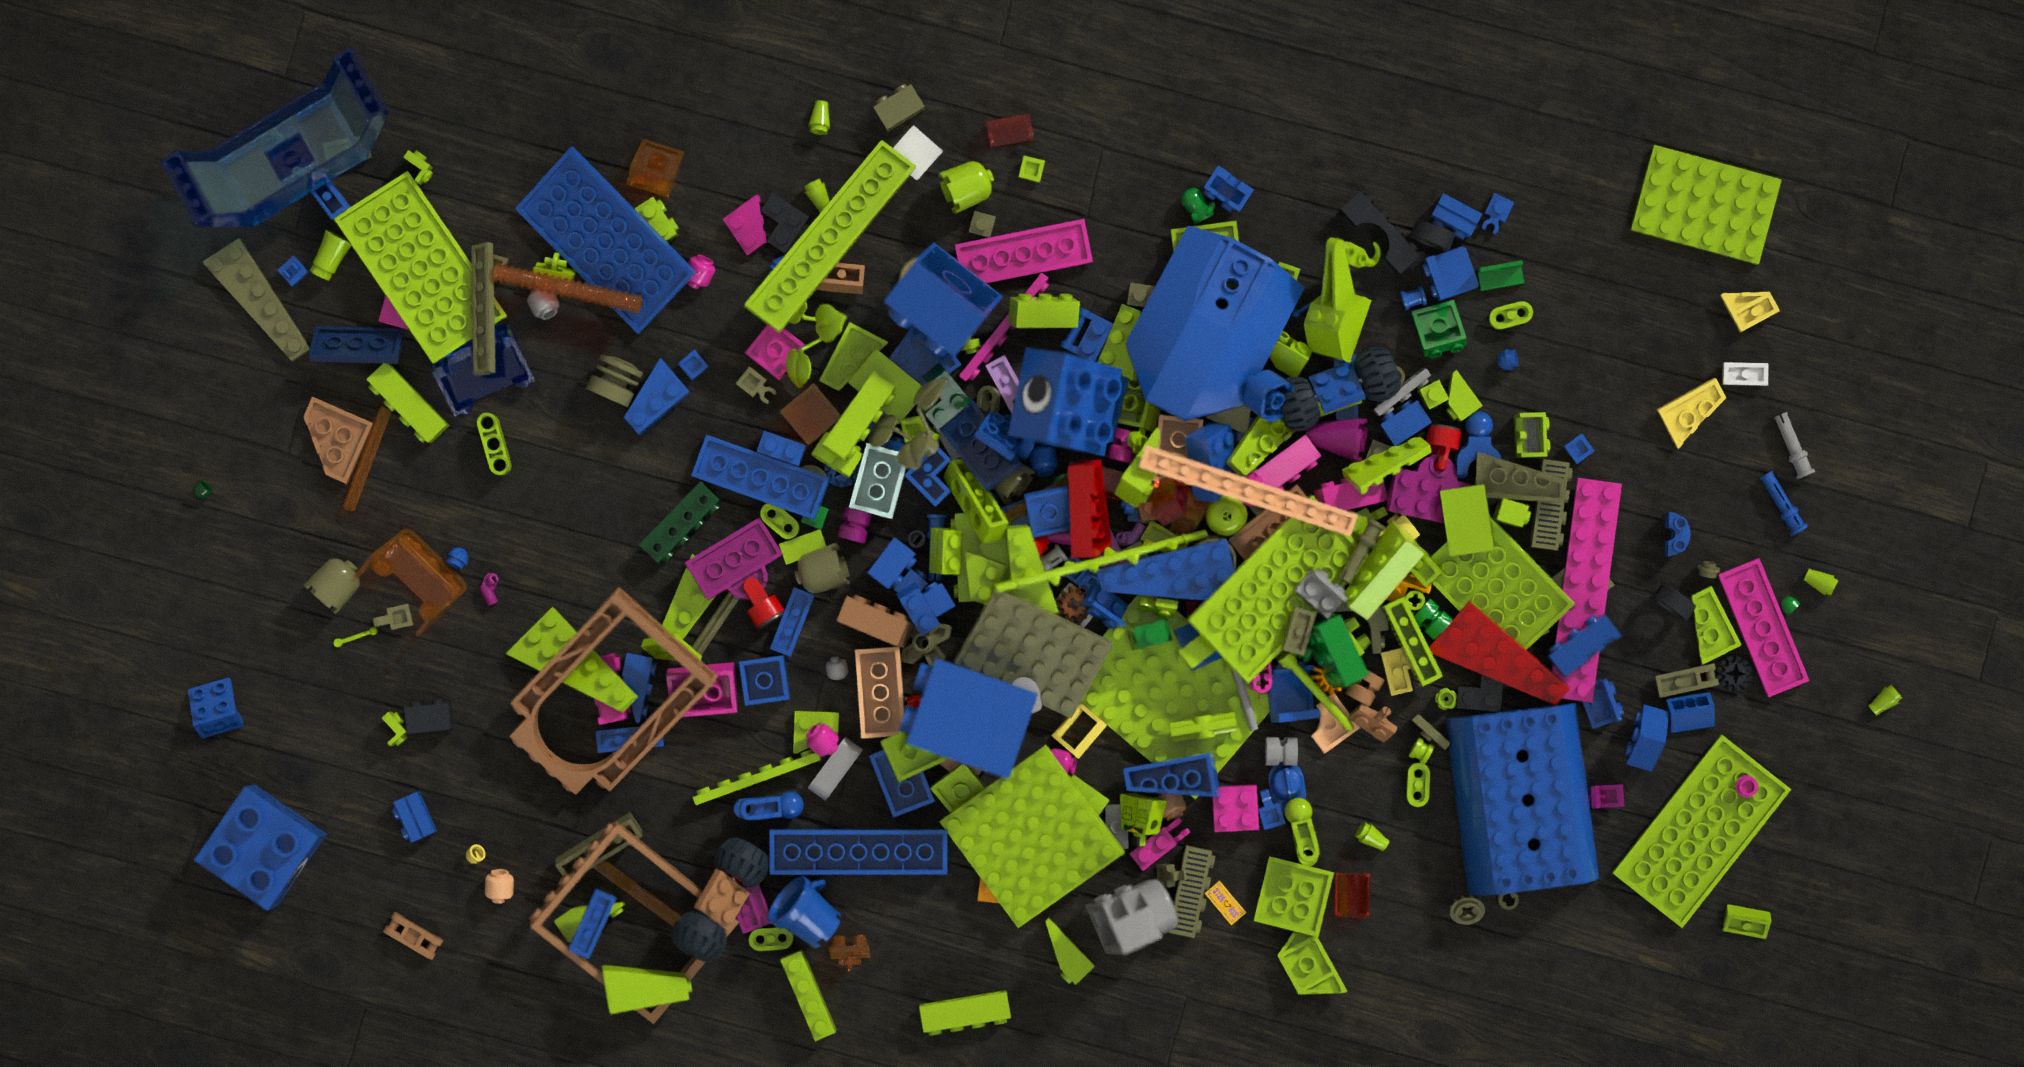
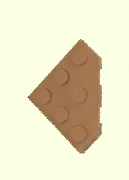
[303,397,374,484]

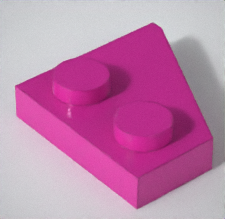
[723,195,767,255]

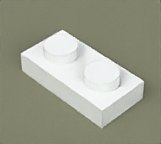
[1722,362,1768,386]

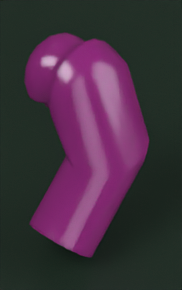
[480,573,499,606]

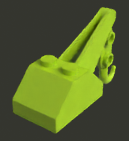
[1304,237,1381,363]

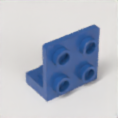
[188,678,244,738]

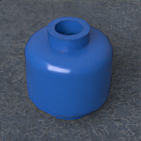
[1029,443,1059,477]

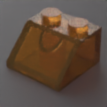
[627,139,685,198]

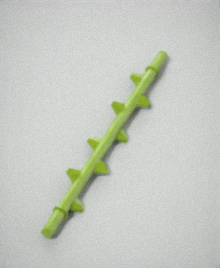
[995,529,1208,593]

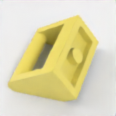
[1051,702,1107,759]

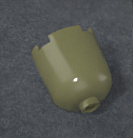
[795,543,850,593]
[303,558,360,614]

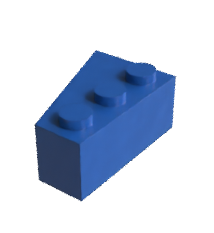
[624,358,691,435]

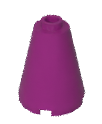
[1306,418,1368,462]

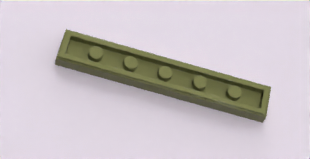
[471,242,495,376]

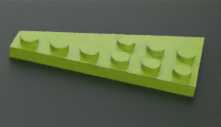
[506,607,638,713]

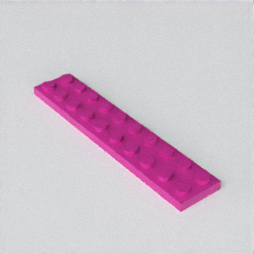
[1551,478,1622,703]

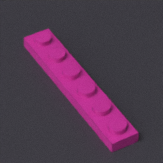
[959,273,1049,382]

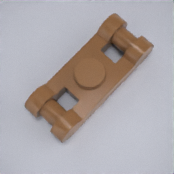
[383,912,444,960]

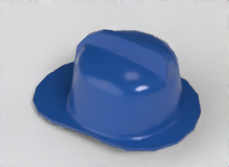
[1269,762,1306,814]

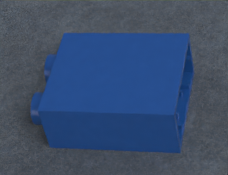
[899,659,1038,779]

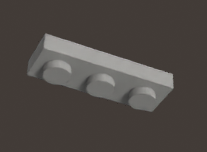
[1371,368,1431,416]

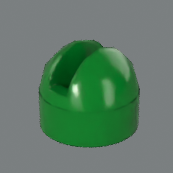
[1781,597,1800,616]

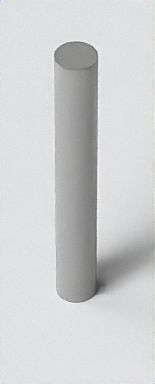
[1231,667,1258,731]

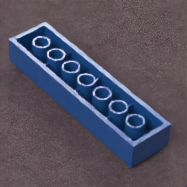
[770,829,948,875]

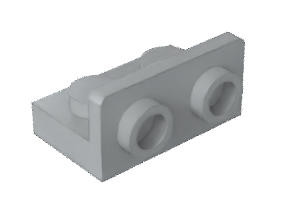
[1293,569,1348,619]

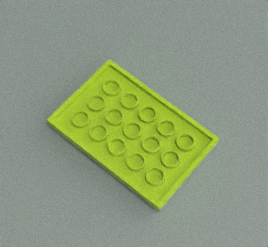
[1630,145,1782,265]
[1430,514,1575,649]

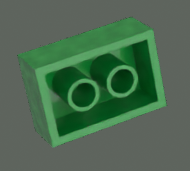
[1308,615,1369,688]

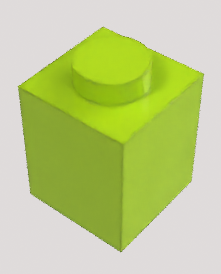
[1417,380,1449,410]

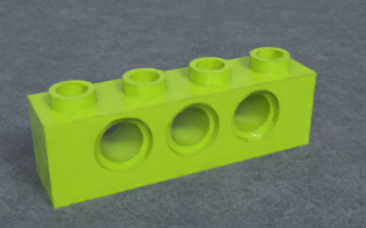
[943,458,1009,544]

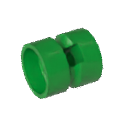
[1413,598,1453,640]

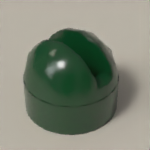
[193,480,213,499]

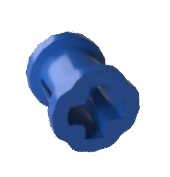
[1400,286,1427,311]

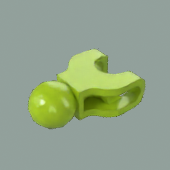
[1285,798,1319,867]

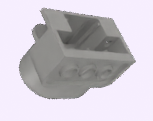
[1085,879,1178,954]

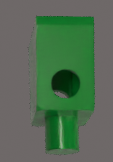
[1127,619,1173,650]

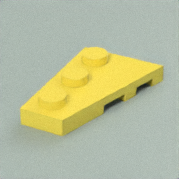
[1657,378,1726,449]

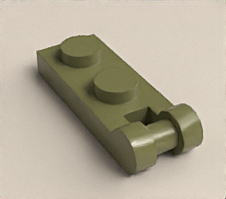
[1654,663,1719,698]

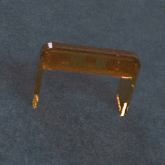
[355,529,467,637]

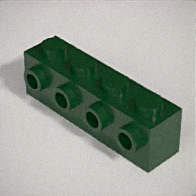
[639,481,721,563]

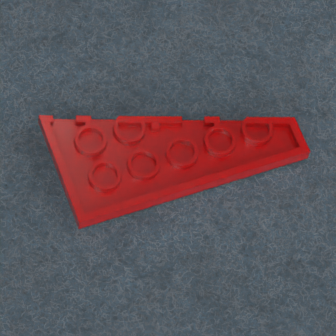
[1429,601,1571,705]

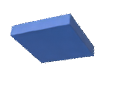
[1023,485,1070,538]

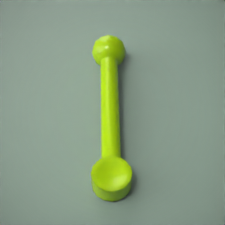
[334,627,378,647]

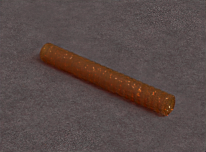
[492,262,643,314]

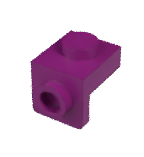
[1589,784,1624,808]

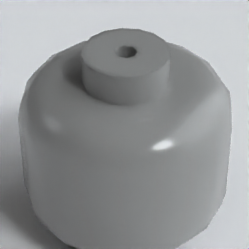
[825,656,848,680]

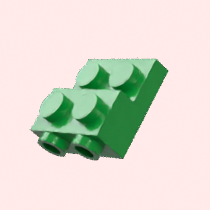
[1412,300,1467,358]

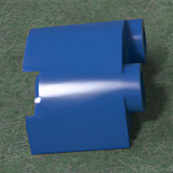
[1203,165,1254,213]
[1664,512,1691,556]

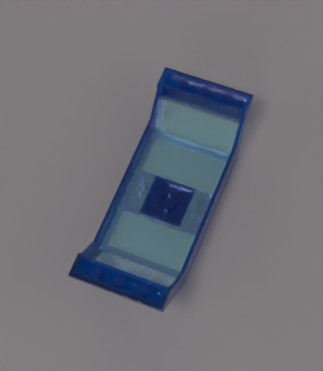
[160,47,389,228]

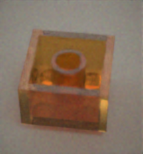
[780,383,842,446]

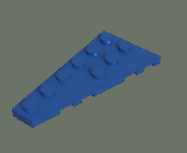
[868,325,961,430]
[1097,538,1234,600]

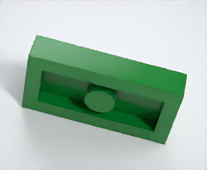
[1476,260,1524,291]

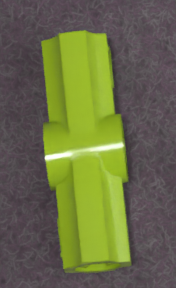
[1169,712,1238,742]

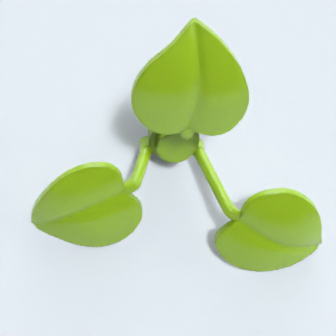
[786,302,846,388]

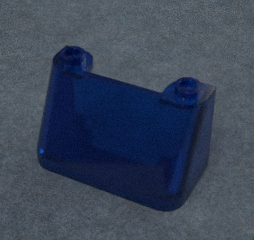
[430,323,535,417]

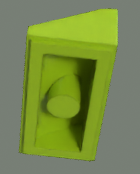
[1722,905,1771,939]

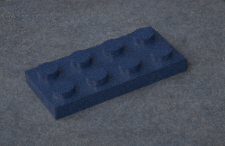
[309,326,404,364]
[940,399,1023,492]

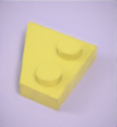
[1720,292,1780,332]

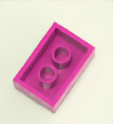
[666,662,738,717]

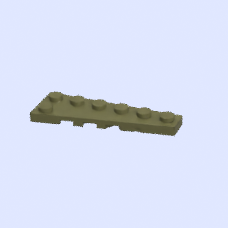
[203,238,310,361]

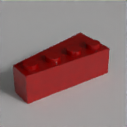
[1067,460,1112,558]

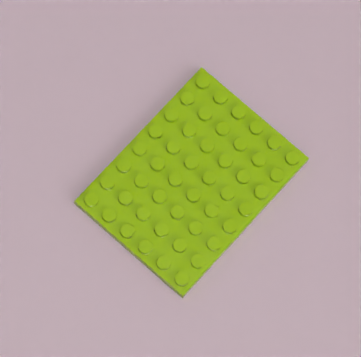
[1081,595,1270,800]

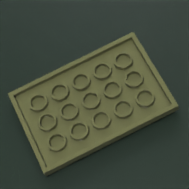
[954,589,1114,718]

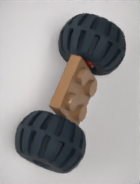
[672,838,769,962]

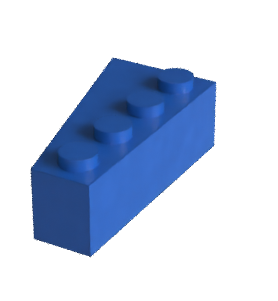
[1123,753,1221,797]

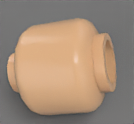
[485,869,514,903]

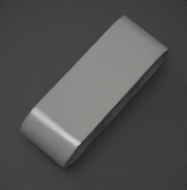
[808,737,863,801]

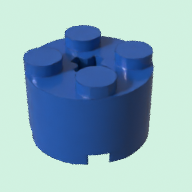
[1243,370,1294,422]

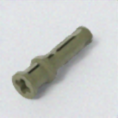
[1338,519,1386,584]

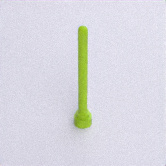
[1277,651,1354,732]

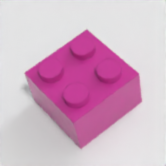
[1212,784,1259,832]

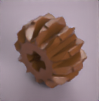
[1056,586,1087,624]

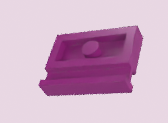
[737,884,771,934]

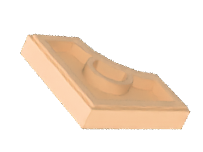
[1311,693,1360,754]

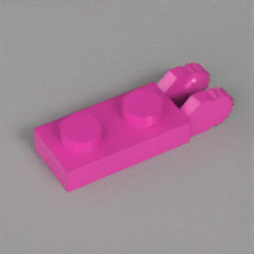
[1129,818,1190,871]

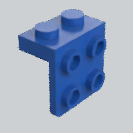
[1422,247,1479,302]
[1582,679,1624,729]

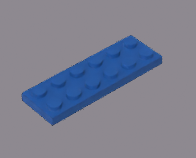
[691,435,830,520]

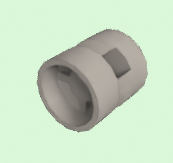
[1265,737,1298,766]

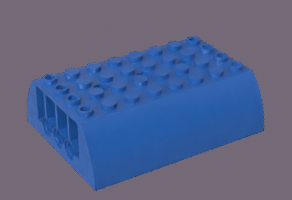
[1445,702,1599,895]

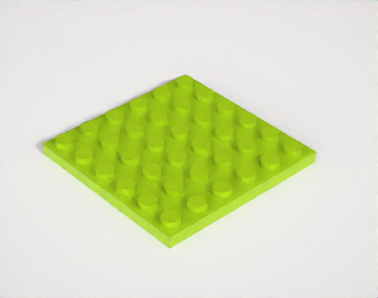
[940,745,1125,928]

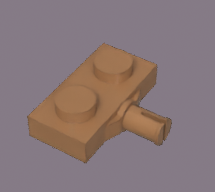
[1348,703,1397,743]

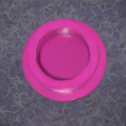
[1735,775,1758,798]

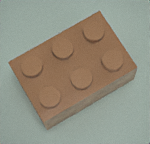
[837,595,915,648]

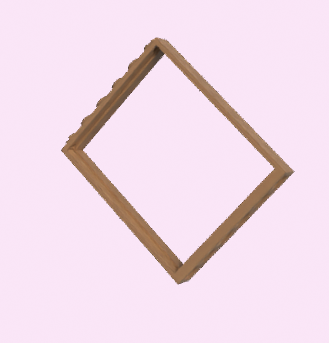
[529,820,739,1024]

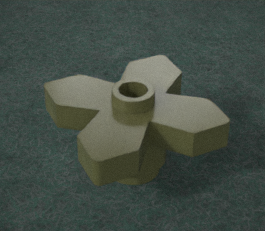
[901,619,952,667]

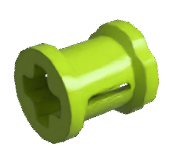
[1405,591,1425,610]

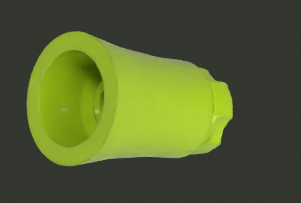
[310,230,351,281]

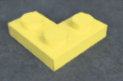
[1380,648,1413,696]

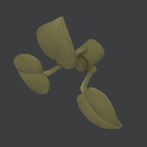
[868,379,947,470]

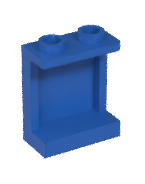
[1268,661,1320,723]

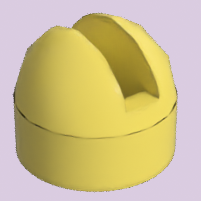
[466,844,485,864]

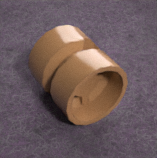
[1345,670,1385,707]

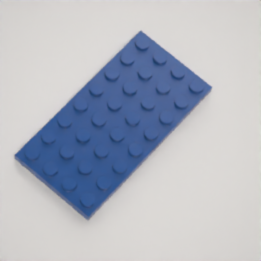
[515,147,697,334]

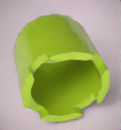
[938,161,994,214]
[1203,495,1248,536]

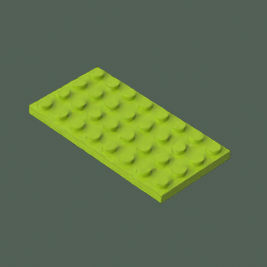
[334,171,507,365]
[1187,495,1369,683]
[1612,734,1791,928]

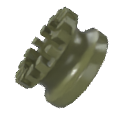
[1498,892,1519,910]

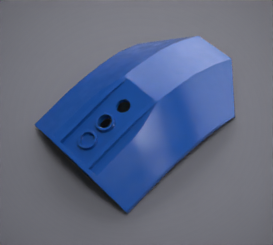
[1125,226,1305,421]

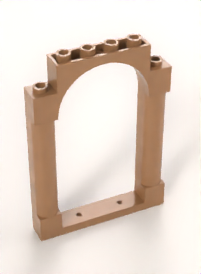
[510,587,718,795]

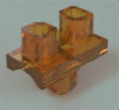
[829,935,870,971]

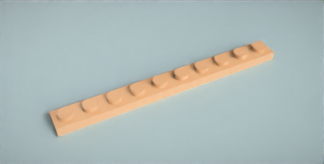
[1139,445,1358,536]

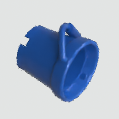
[767,876,841,948]

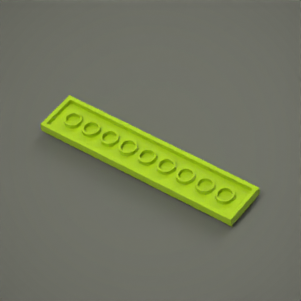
[744,140,916,333]

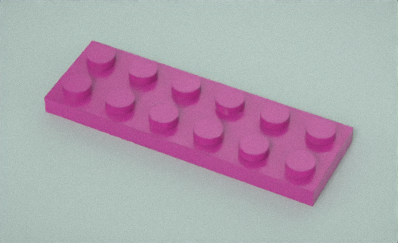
[955,219,1093,284]
[1717,558,1809,697]

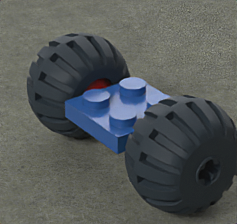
[1276,347,1401,431]

